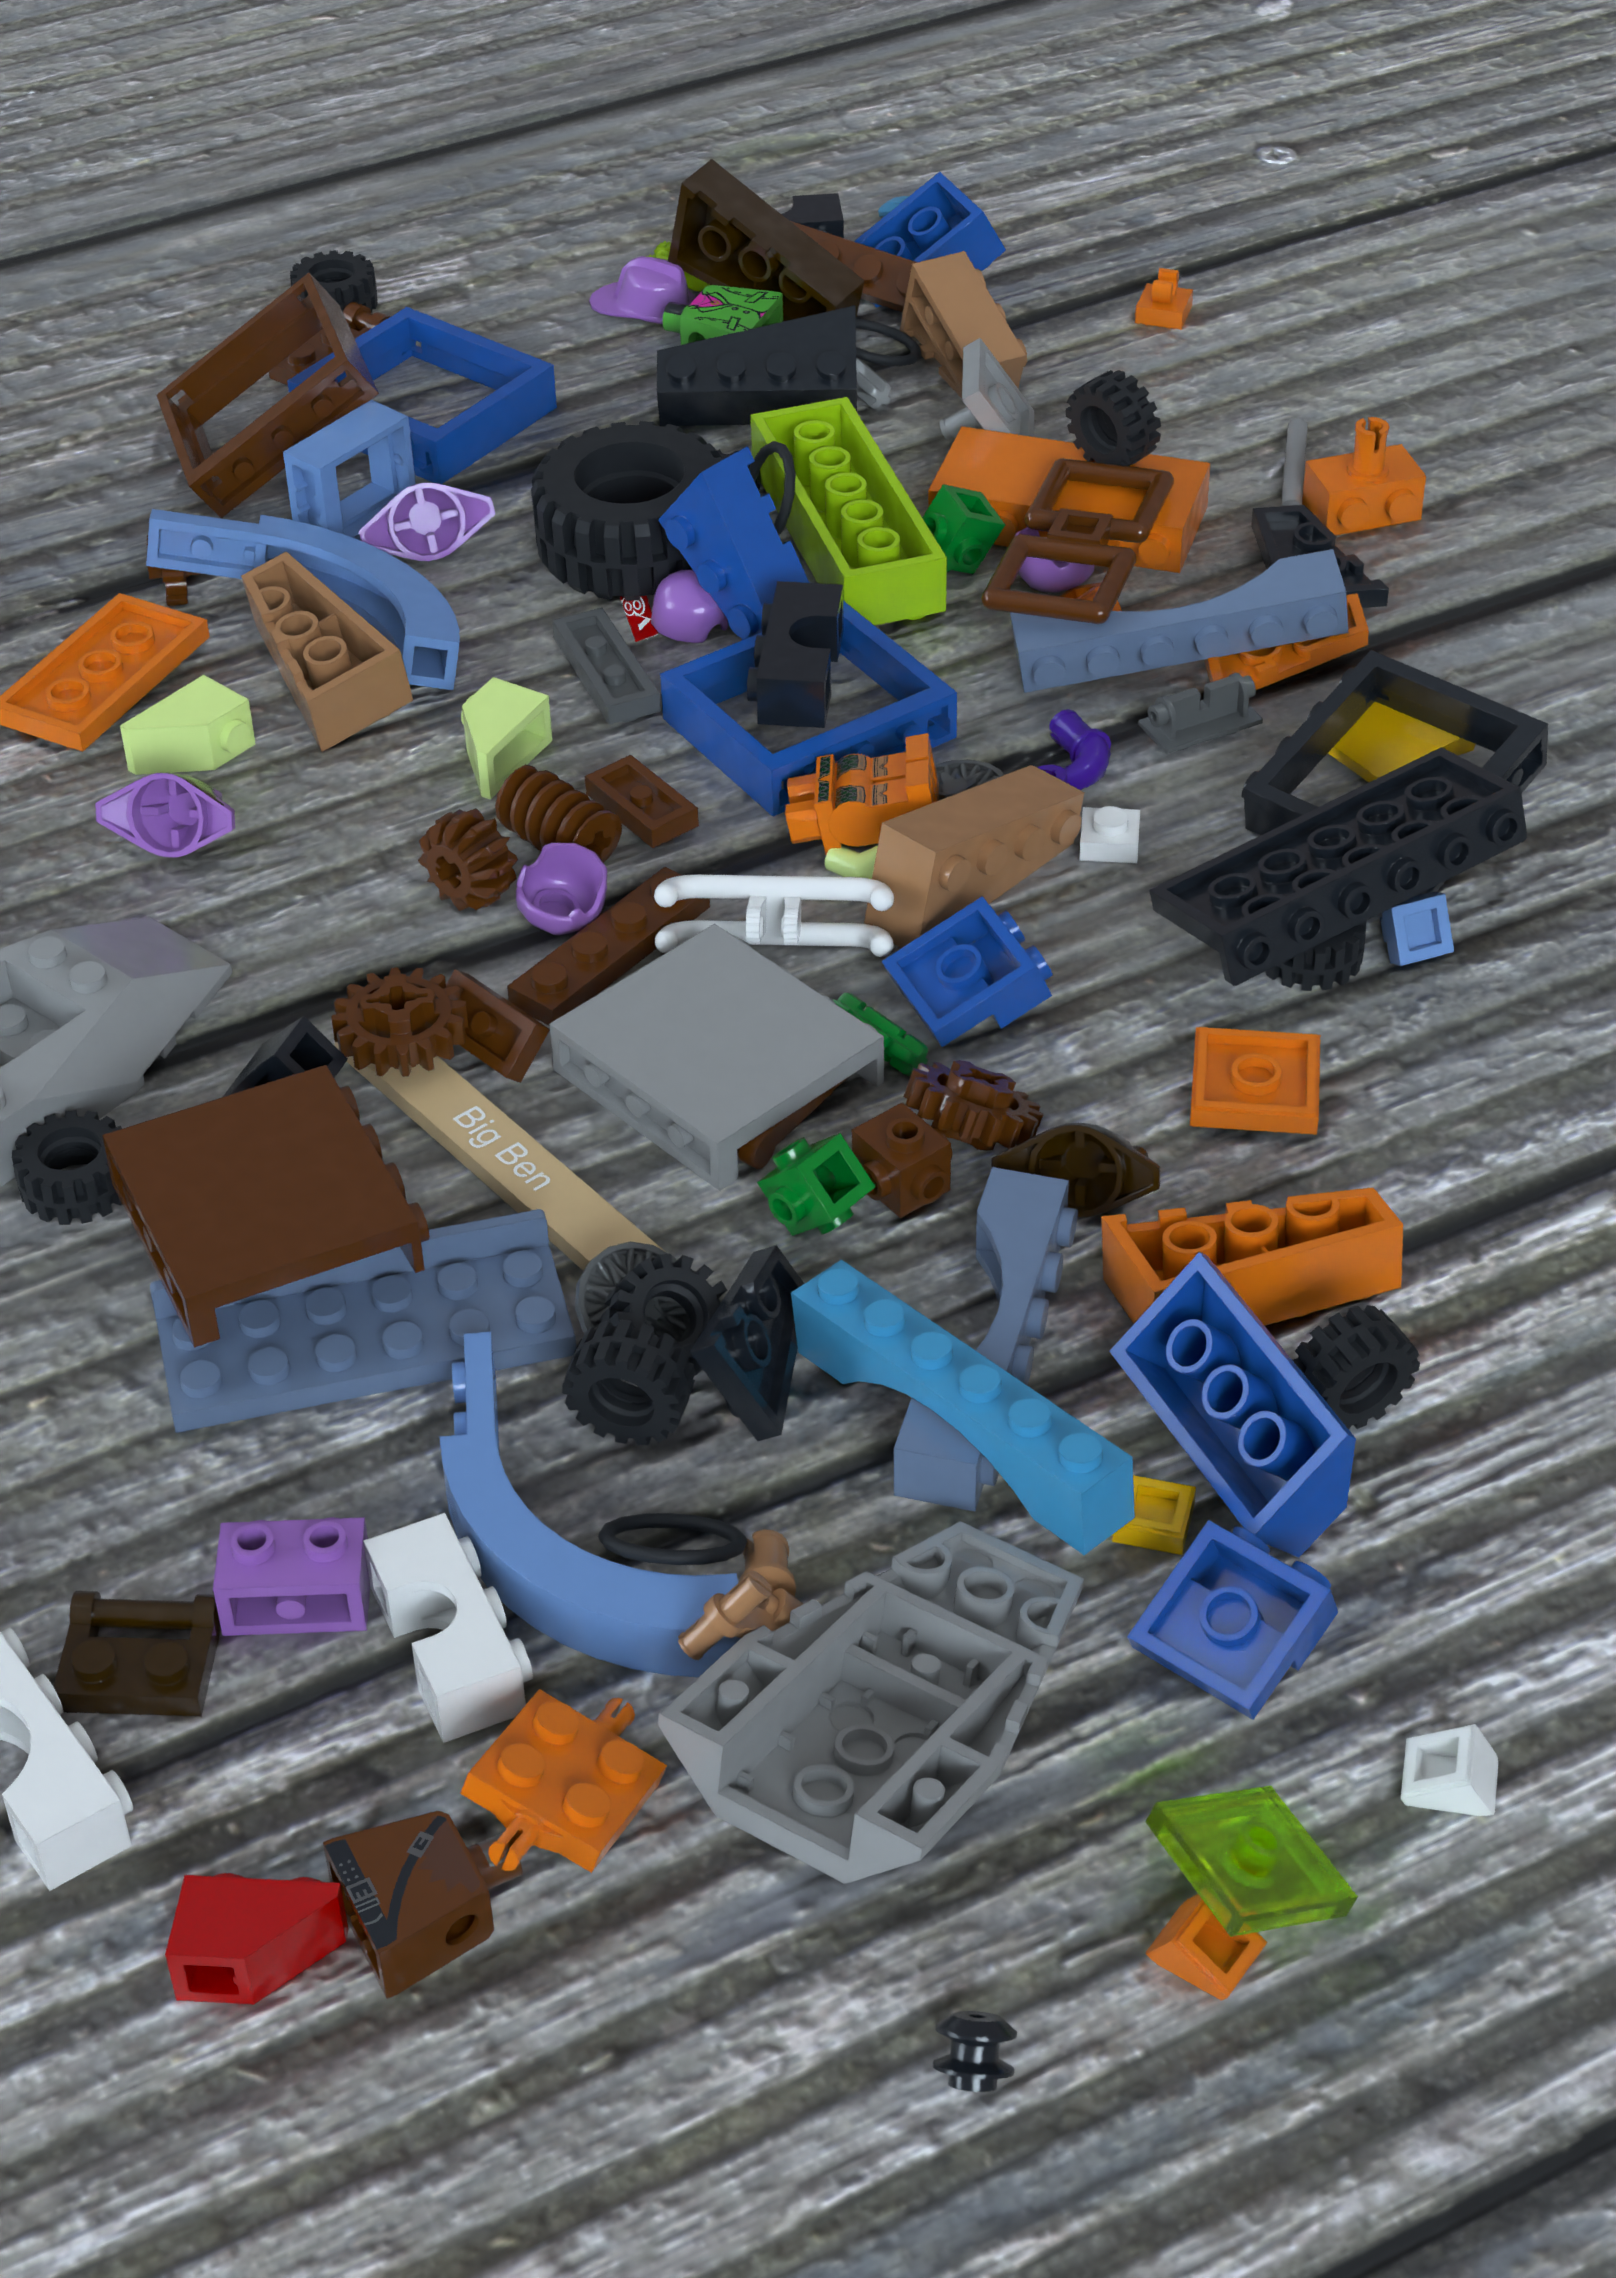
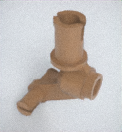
[678,1529,803,1660]

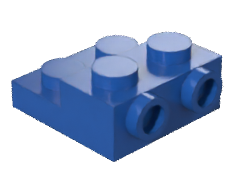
[881,896,1053,1047]
[1127,1520,1338,1720]

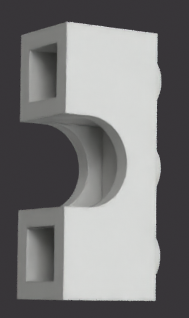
[363,1513,533,1743]

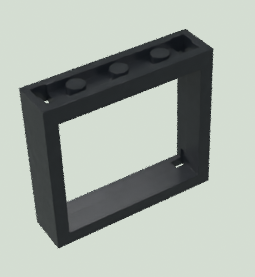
[1241,650,1548,896]

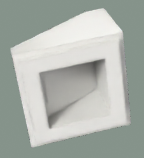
[1401,1724,1498,1816]

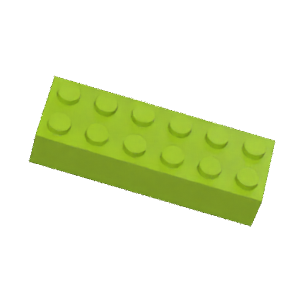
[751,397,947,626]

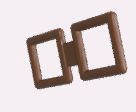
[981,458,1174,624]

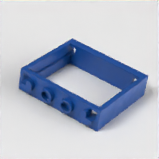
[287,307,557,484]
[660,601,957,817]

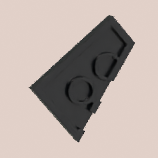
[1251,505,1389,608]

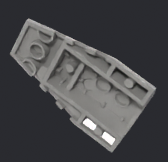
[658,1521,1084,1884]

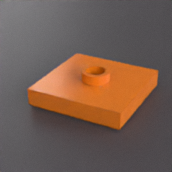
[1190,1027,1321,1135]

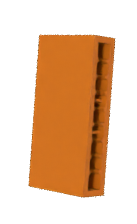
[928,426,1210,573]

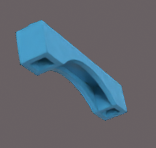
[791,1260,1135,1555]

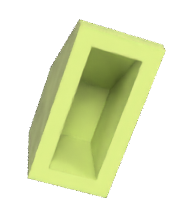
[120,675,256,775]
[461,677,552,800]

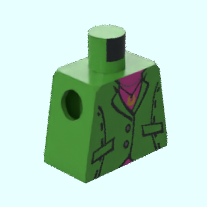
[662,285,783,345]

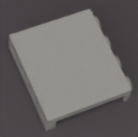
[549,924,884,1191]

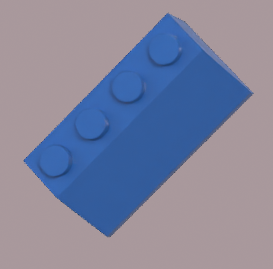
[1109,1252,1356,1557]

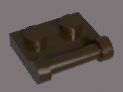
[53,1591,221,1717]

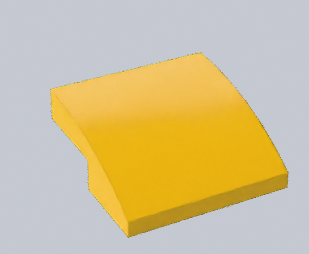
[1328,702,1475,782]

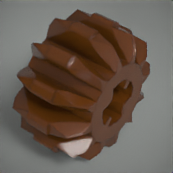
[418,808,518,911]

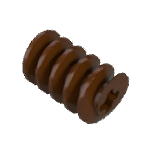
[495,764,622,863]

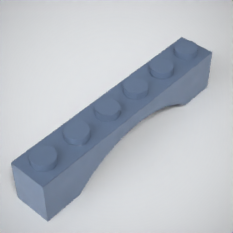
[1010,549,1349,693]
[894,1167,1078,1511]

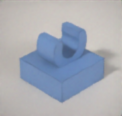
[1380,891,1454,966]

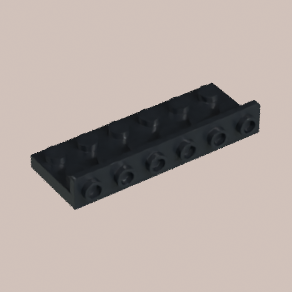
[1149,747,1527,986]

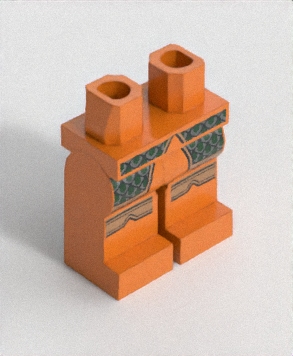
[785,733,939,855]

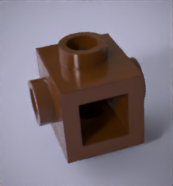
[851,1103,953,1218]

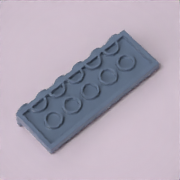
[150,1209,576,1433]

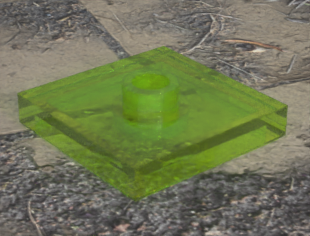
[1145,1786,1358,1937]

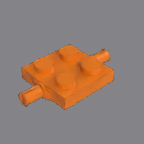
[460,1689,667,1873]

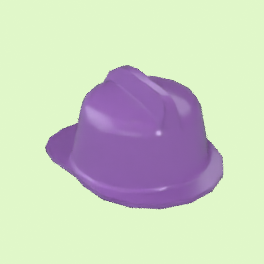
[589,256,696,324]

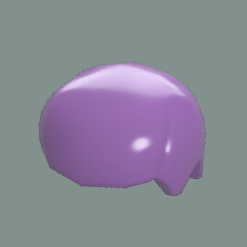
[1015,527,1095,593]
[651,569,729,643]
[516,843,607,935]

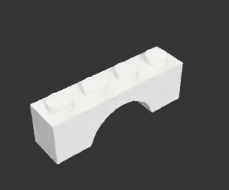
[0,1627,133,1891]

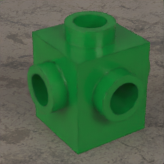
[922,484,1005,574]
[757,1133,876,1236]

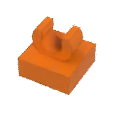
[1135,268,1193,330]

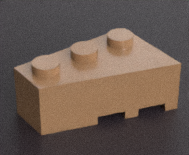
[900,251,1027,398]

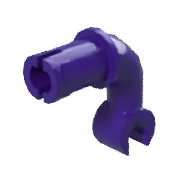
[1037,709,1111,790]

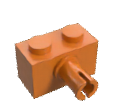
[1302,417,1426,536]

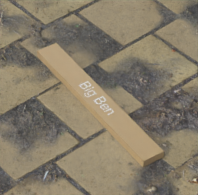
[334,1040,664,1271]

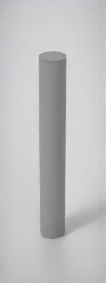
[1281,418,1308,506]

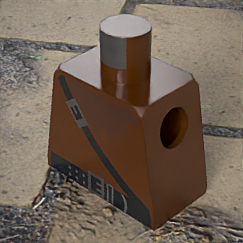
[323,1811,523,1999]

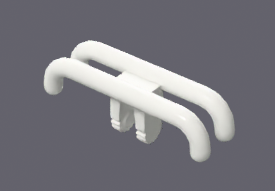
[654,874,894,958]

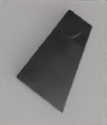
[690,1245,804,1441]

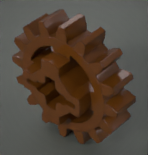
[331,967,468,1077]
[903,1060,1043,1151]

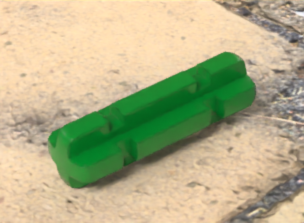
[832,992,928,1076]

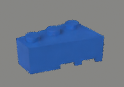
[658,446,809,640]

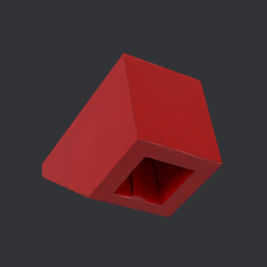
[165,1873,349,2005]

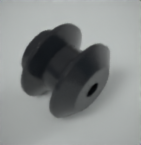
[933,2011,1017,2092]

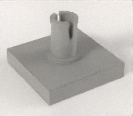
[939,338,1034,446]

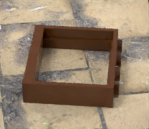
[156,273,379,518]

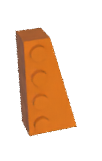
[1101,1187,1403,1326]

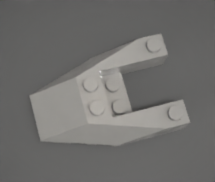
[0,917,232,1188]

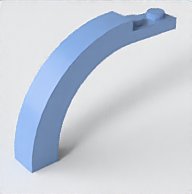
[146,509,460,690]
[439,1332,741,1677]

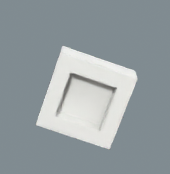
[1079,806,1140,863]

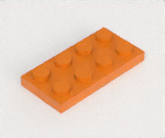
[0,593,210,752]

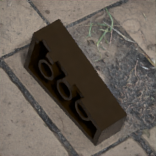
[668,159,865,322]

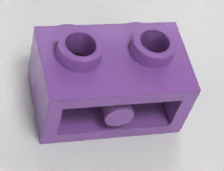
[213,1517,370,1636]

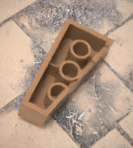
[241,552,414,752]
[864,765,1085,948]

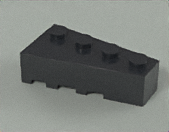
[657,305,857,426]

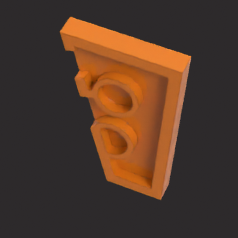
[1204,593,1369,690]

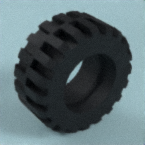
[531,421,723,601]

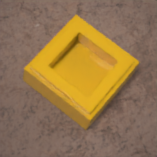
[1112,1475,1196,1555]

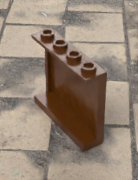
[102,1065,430,1348]

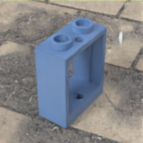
[283,400,416,540]

